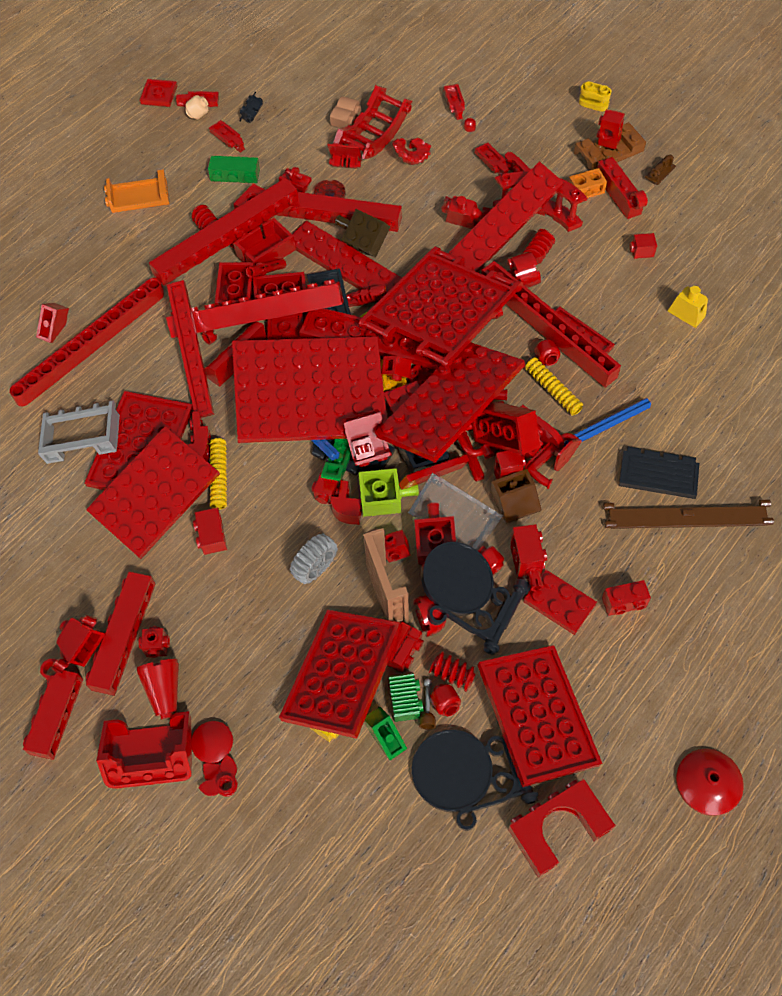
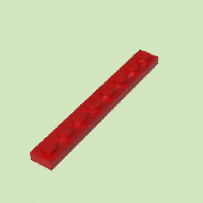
[167,280,215,418]

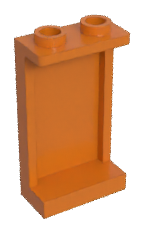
[104,169,169,213]

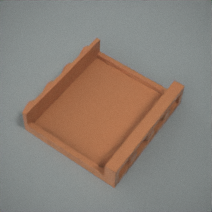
[363,528,409,625]

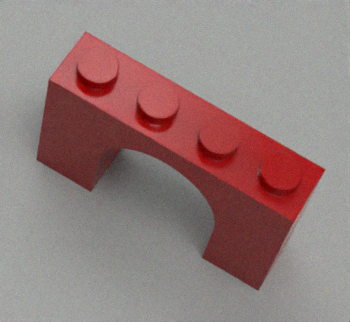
[508,779,616,878]

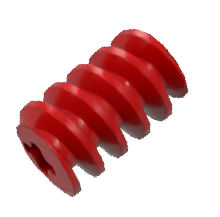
[191,204,218,230]
[523,229,555,264]
[429,651,476,692]

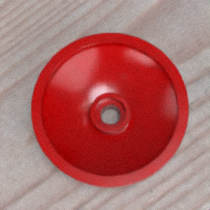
[676,749,744,816]

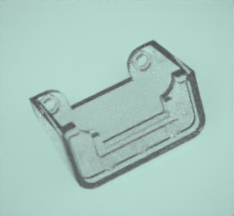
[408,473,503,551]

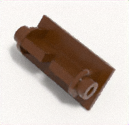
[645,154,676,185]

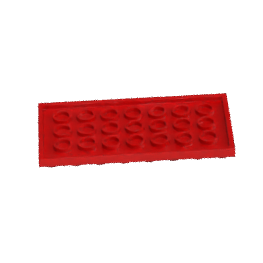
[375,342,525,462]

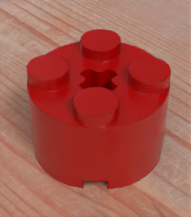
[507,252,541,288]

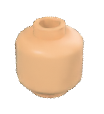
[185,95,208,120]

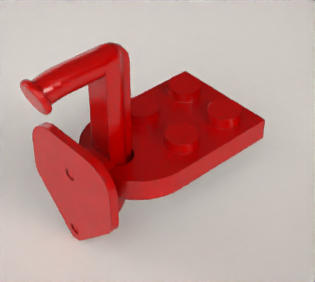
[520,405,582,489]

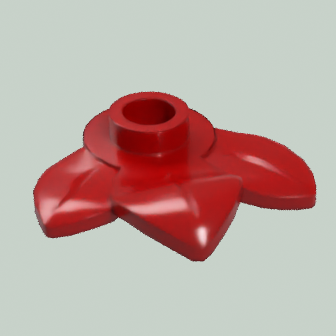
[198,755,238,797]

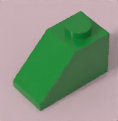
[364,706,407,761]

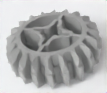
[290,534,338,584]

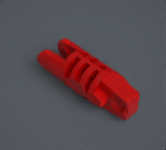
[346,285,389,307]

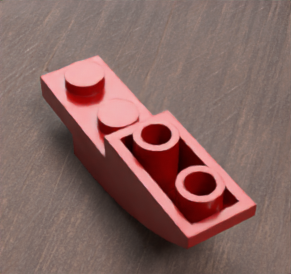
[187,411,211,462]

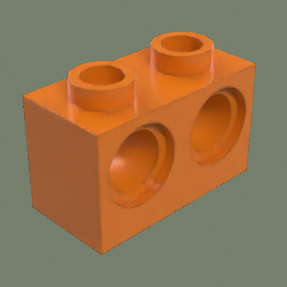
[568,168,607,198]

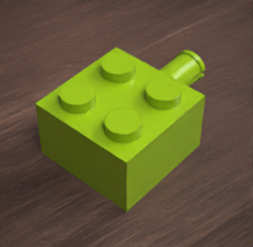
[359,468,419,517]

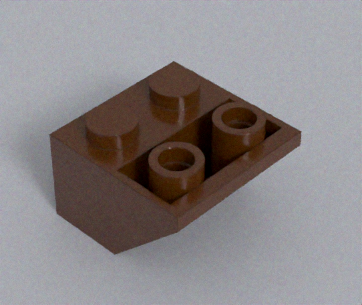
[490,469,542,524]

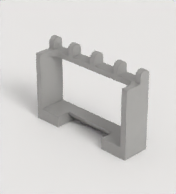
[38,400,120,464]

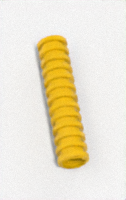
[525,357,583,416]
[210,438,227,510]

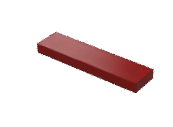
[555,306,615,354]
[399,455,470,490]

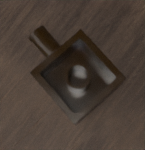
[335,209,390,257]

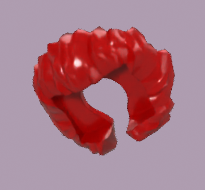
[392,138,431,165]

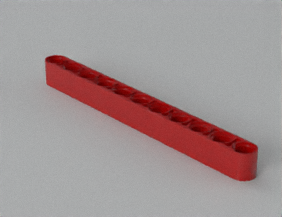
[9,277,165,407]

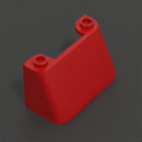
[96,711,192,789]

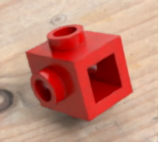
[384,529,411,563]
[139,626,170,658]

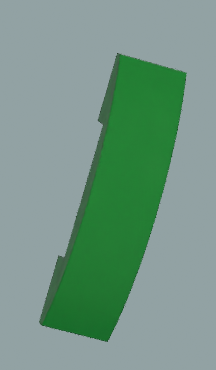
[321,439,351,481]

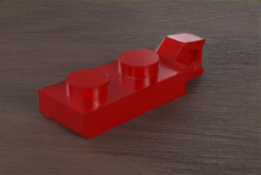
[443,84,465,120]
[176,91,219,107]
[209,120,245,153]
[475,142,509,176]

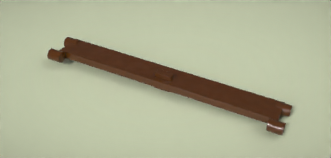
[603,499,774,529]

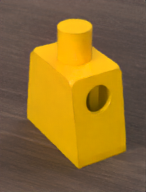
[668,286,708,328]

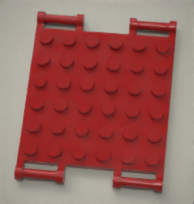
[359,246,523,369]

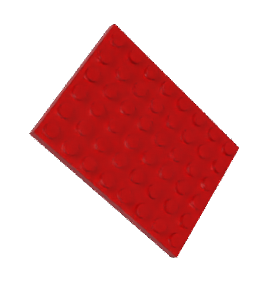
[232,337,387,443]

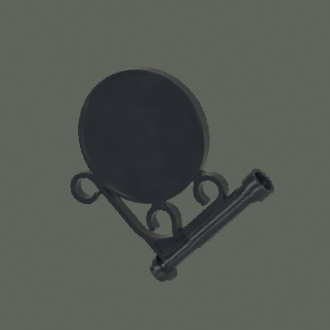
[421,542,531,655]
[412,716,539,831]

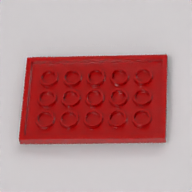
[84,391,193,490]
[86,426,220,559]
[279,610,402,739]
[477,645,603,787]

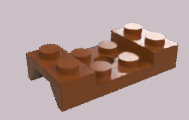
[574,122,646,170]

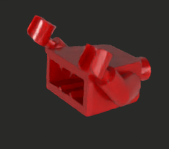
[441,196,492,229]
[51,615,105,675]

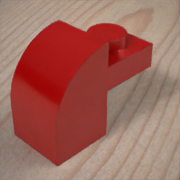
[330,480,362,525]

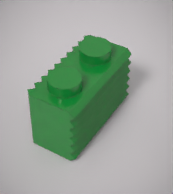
[389,673,423,722]

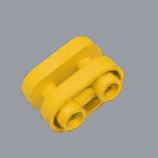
[579,81,612,111]

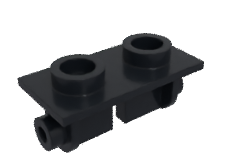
[239,91,263,123]

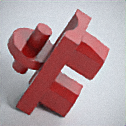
[279,167,312,193]

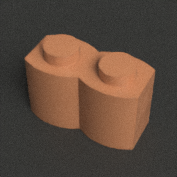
[330,96,361,128]

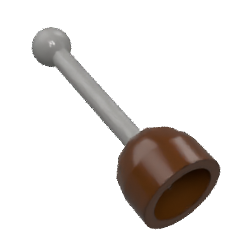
[419,679,436,730]

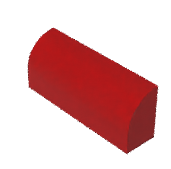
[205,321,267,387]

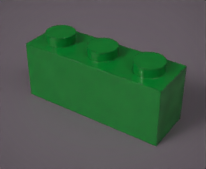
[208,156,260,183]

